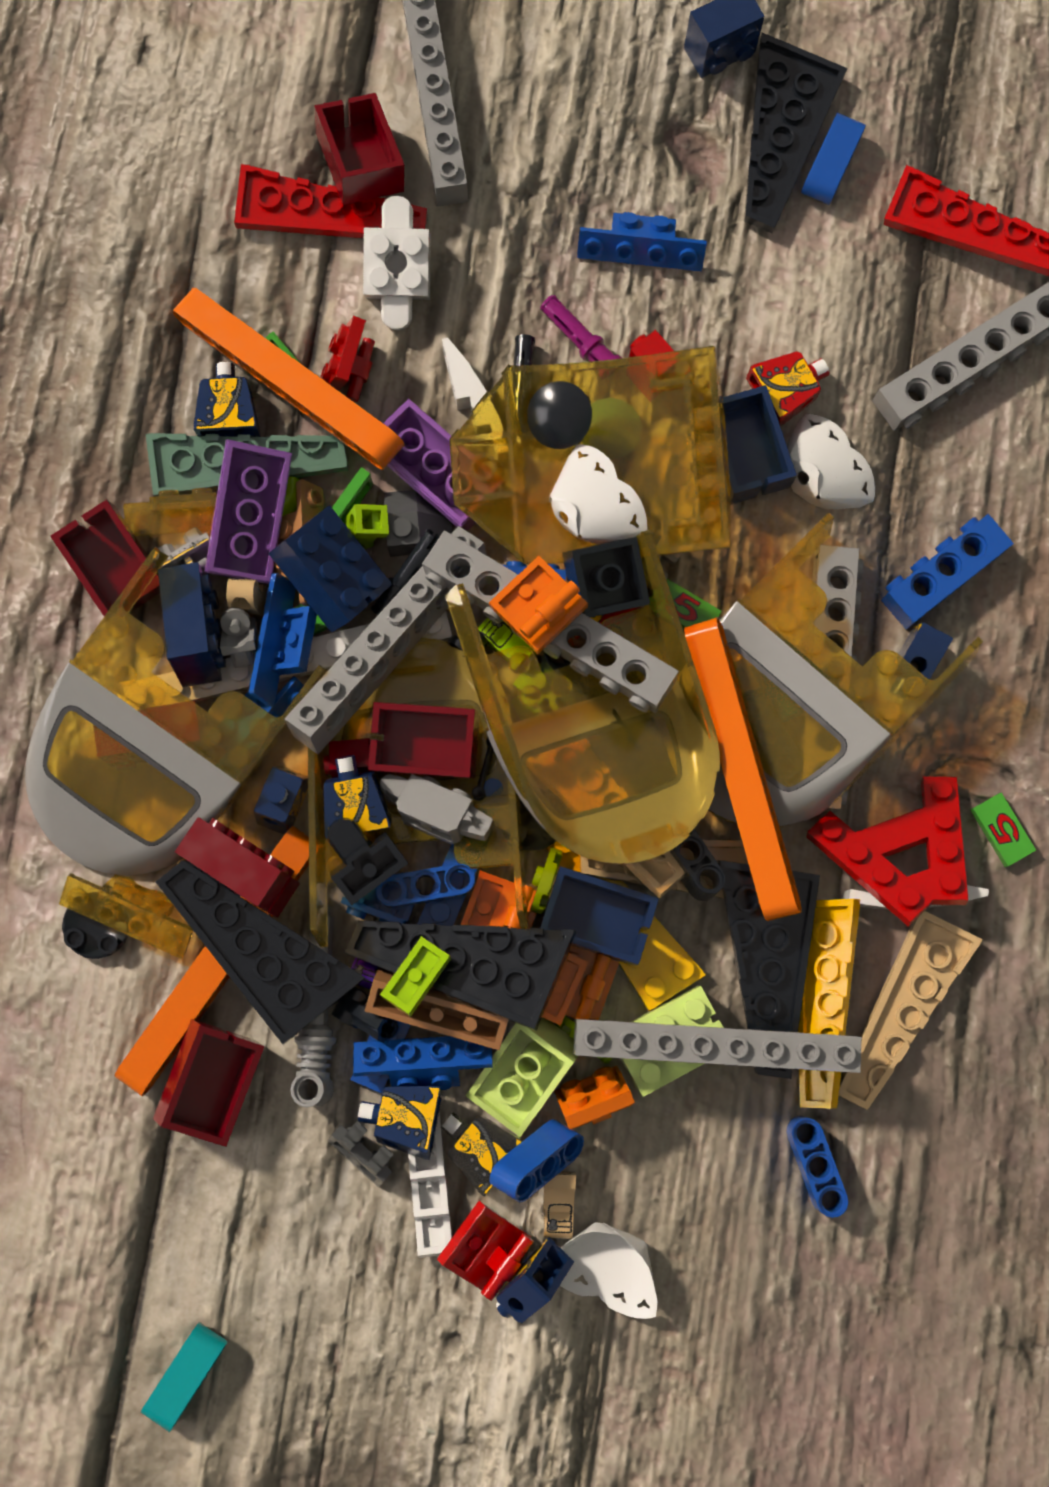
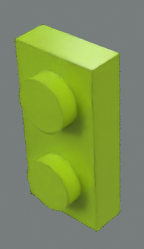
[380,936,451,1017]

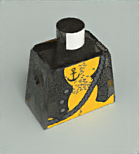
[440,1112,524,1197]

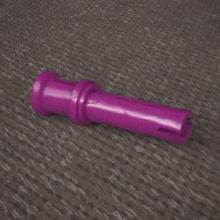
[540,295,623,379]

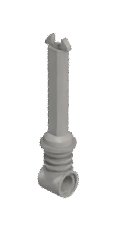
[290,904,337,1107]

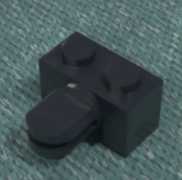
[327,817,408,905]

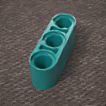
[140,1322,228,1433]

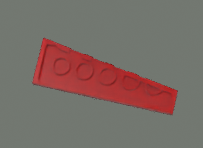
[234,164,428,239]
[883,165,1049,276]

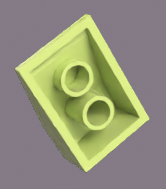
[466,1018,578,1137]

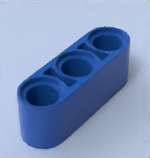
[801,112,866,205]
[376,864,475,908]
[786,1116,849,1218]
[489,1119,584,1203]

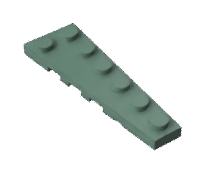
[145,433,349,499]

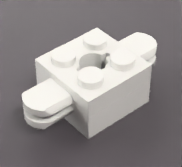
[363,196,431,331]

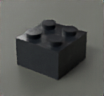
[562,537,650,617]

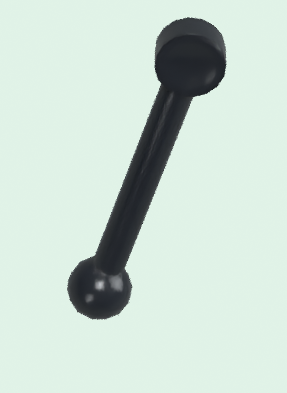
[472,737,494,801]

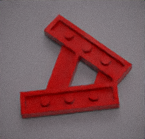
[806,776,968,927]

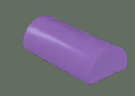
[383,399,505,531]
[205,439,292,584]

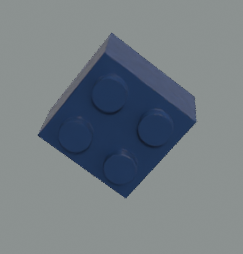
[684,0,765,78]

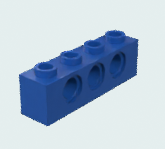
[881,514,1014,630]

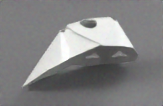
[787,414,875,509]
[549,444,647,545]
[560,1222,658,1319]

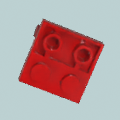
[320,316,375,402]
[437,1201,534,1301]

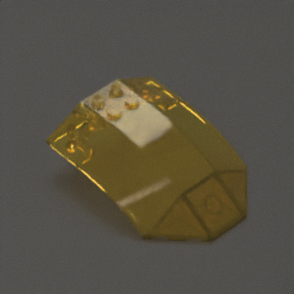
[450,346,731,564]

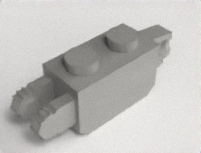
[380,773,494,845]

